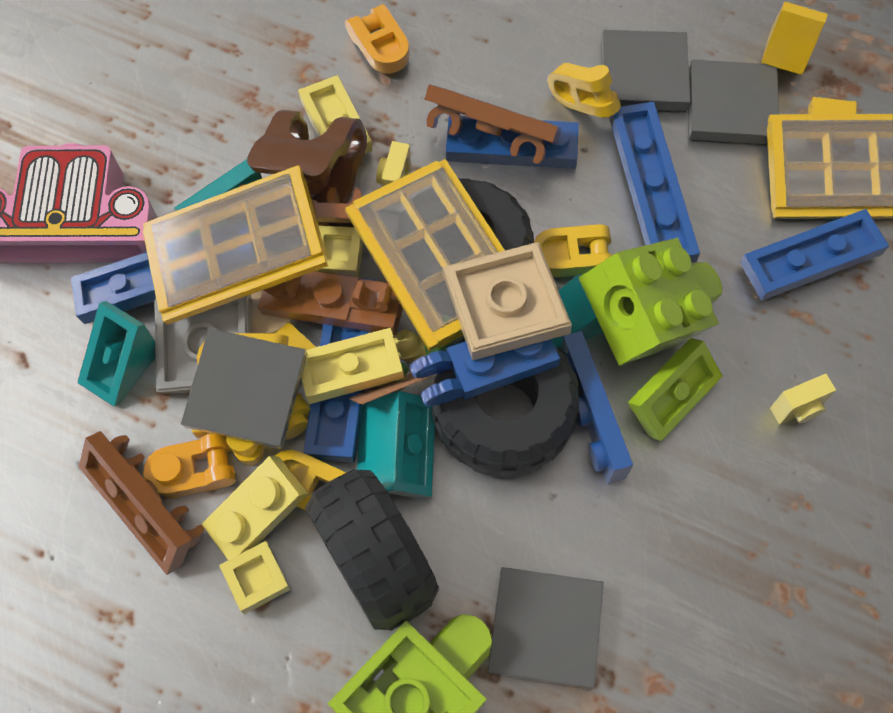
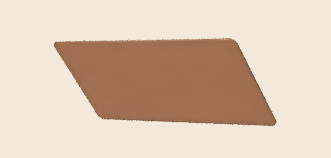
[349,373,434,404]

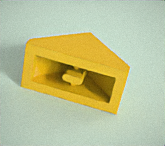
[761,2,828,75]

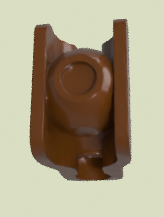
[247,110,367,204]

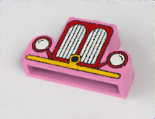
[0,143,158,263]

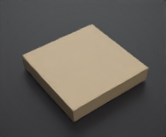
[443,242,572,361]

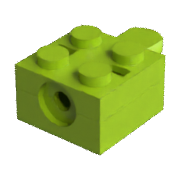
[579,238,722,366]
[327,614,492,713]

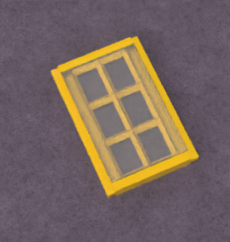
[767,114,893,219]
[345,159,505,352]
[142,165,328,325]

